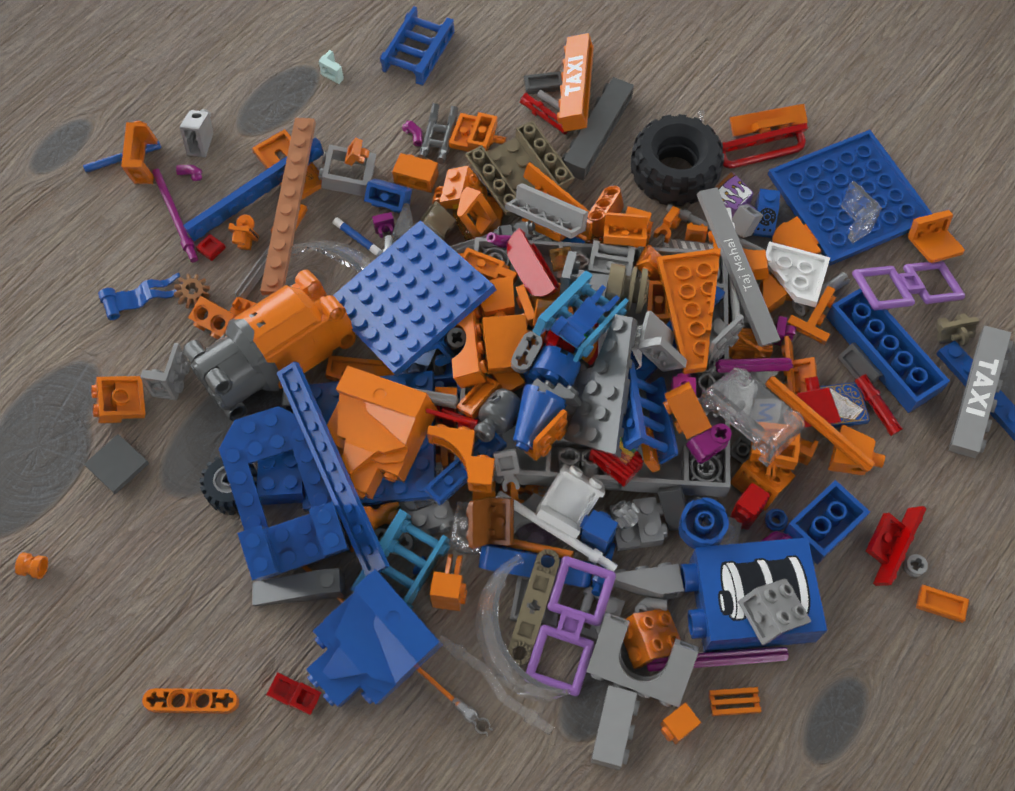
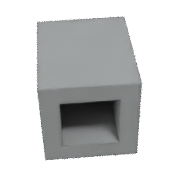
[732,204,763,238]

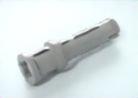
[792,272,850,316]

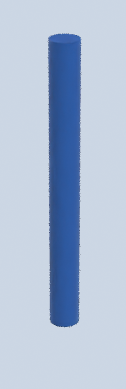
[83,141,162,173]

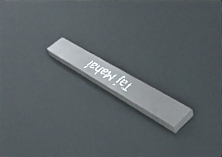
[697,187,781,347]

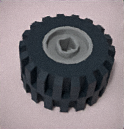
[200,456,257,515]

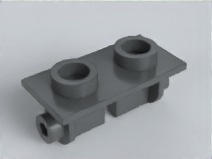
[494,221,539,240]

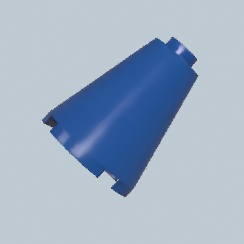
[513,384,567,452]

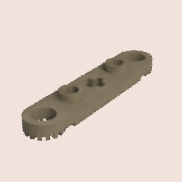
[507,549,560,665]

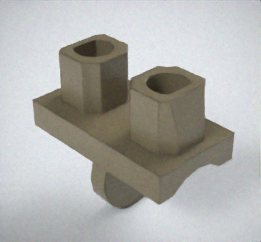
[936,313,979,346]

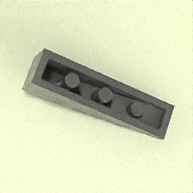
[253,568,346,606]

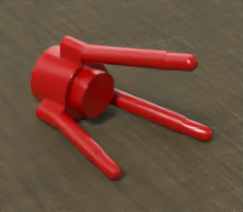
[425,408,479,430]

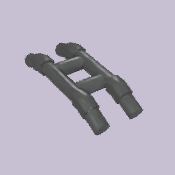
[418,103,458,164]

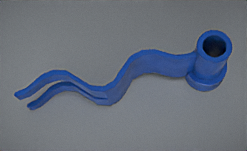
[98,273,180,320]
[551,285,620,348]

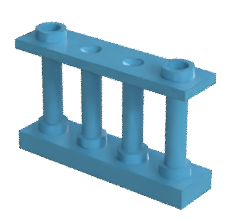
[533,270,629,363]
[350,509,451,610]

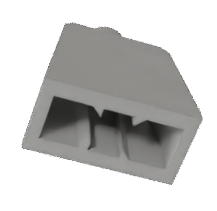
[179,109,214,158]

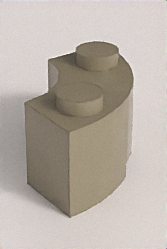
[421,201,456,240]

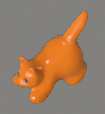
[350,502,399,552]

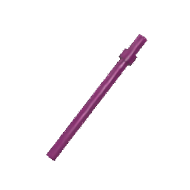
[152,168,198,263]

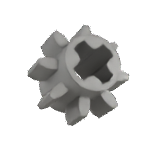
[611,500,640,529]

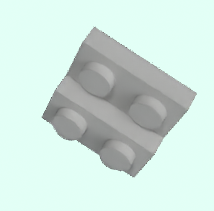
[610,497,667,551]
[399,499,456,541]

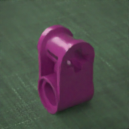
[686,423,731,464]

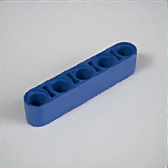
[478,544,594,587]

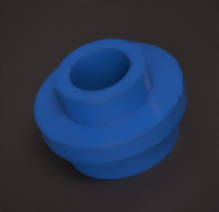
[765,509,788,531]

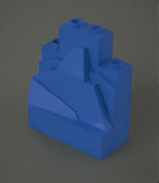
[306,569,443,707]

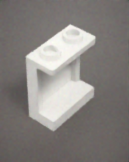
[536,464,605,539]

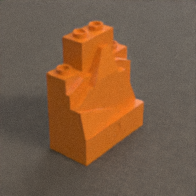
[327,366,438,499]

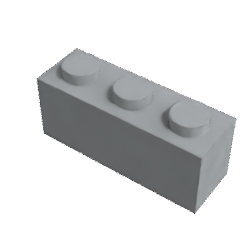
[591,685,640,770]

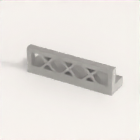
[505,183,588,239]

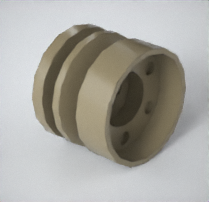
[605,263,650,314]

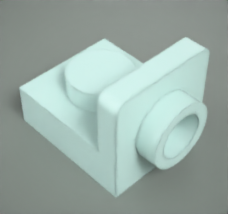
[319,50,343,84]

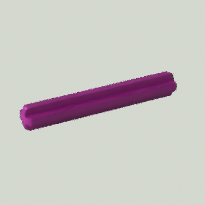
[715,358,793,373]

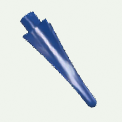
[590,543,616,597]

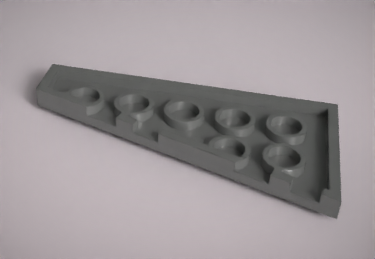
[564,314,638,458]

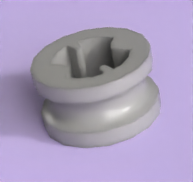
[903,554,928,578]

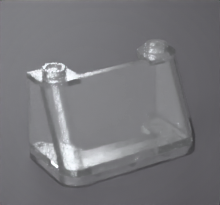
[699,368,805,467]

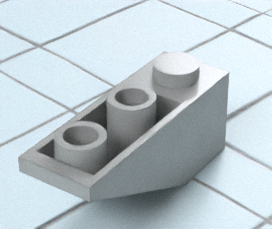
[613,562,684,599]

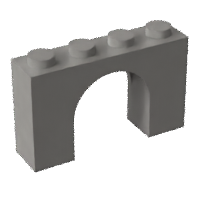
[586,613,699,707]

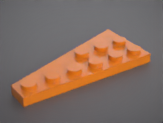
[657,248,721,374]

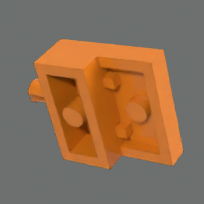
[449,112,506,152]
[749,417,801,479]

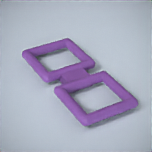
[852,261,965,310]
[525,556,616,696]

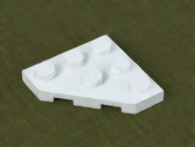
[766,241,830,307]

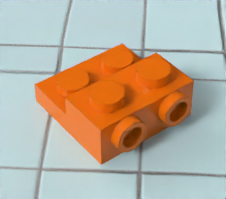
[91,376,146,423]

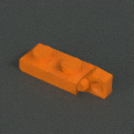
[462,248,517,286]

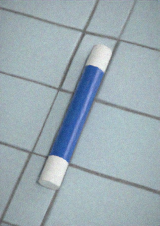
[333,217,382,257]

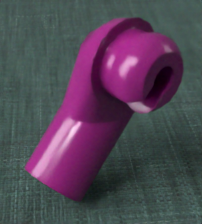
[176,164,203,181]
[486,232,511,249]

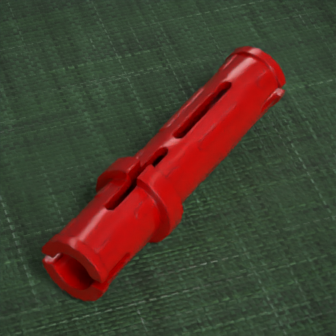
[520,93,569,135]
[854,374,903,436]

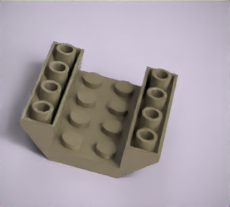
[465,120,575,217]

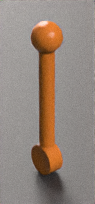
[728,324,763,354]

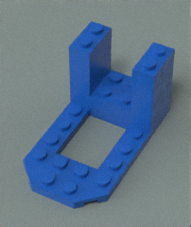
[219,406,350,581]

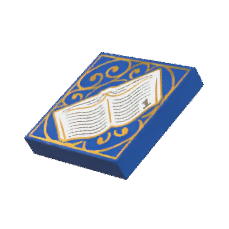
[820,382,870,428]

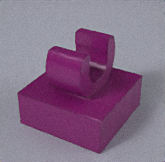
[372,212,395,238]
[774,316,796,346]

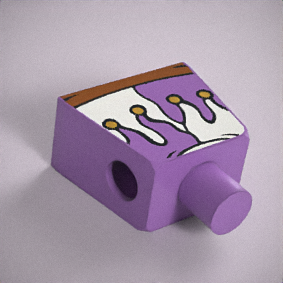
[715,172,756,217]

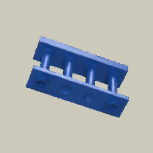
[380,6,454,86]
[622,362,679,464]

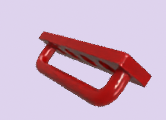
[722,123,808,169]

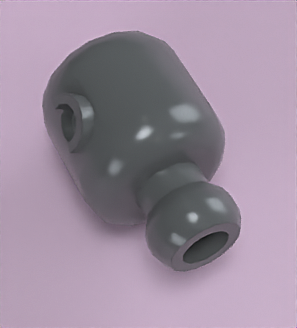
[474,389,521,442]

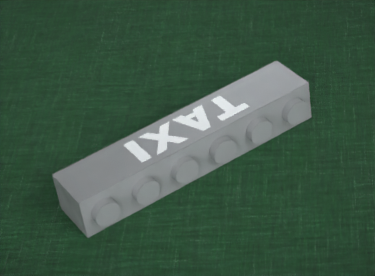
[948,326,1013,458]

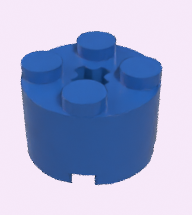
[528,345,581,387]
[679,498,729,549]

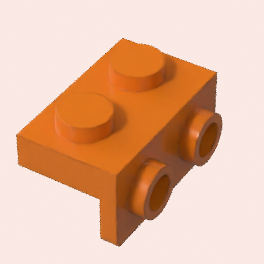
[603,212,648,247]

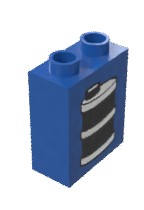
[680,537,827,653]

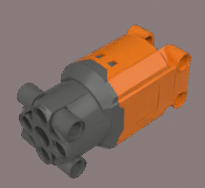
[183,269,356,421]

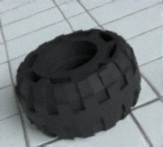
[631,114,724,206]

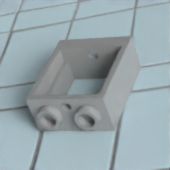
[318,144,376,197]

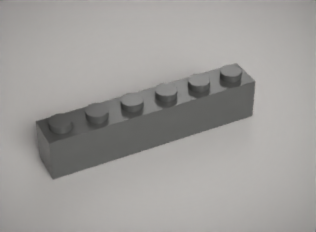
[562,77,634,181]

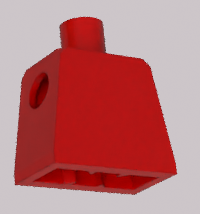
[797,376,841,428]

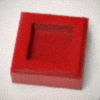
[196,234,226,261]

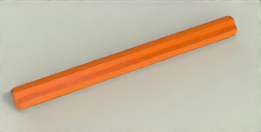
[765,376,875,472]

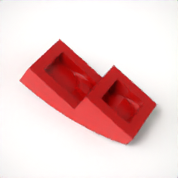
[266,672,322,715]

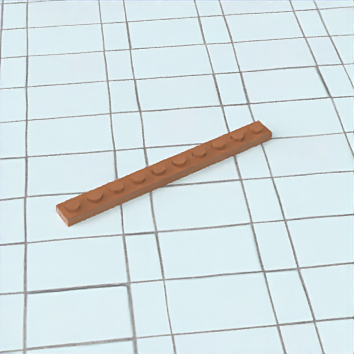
[260,118,316,295]

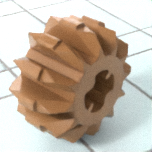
[174,274,210,309]

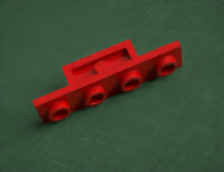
[865,506,927,586]

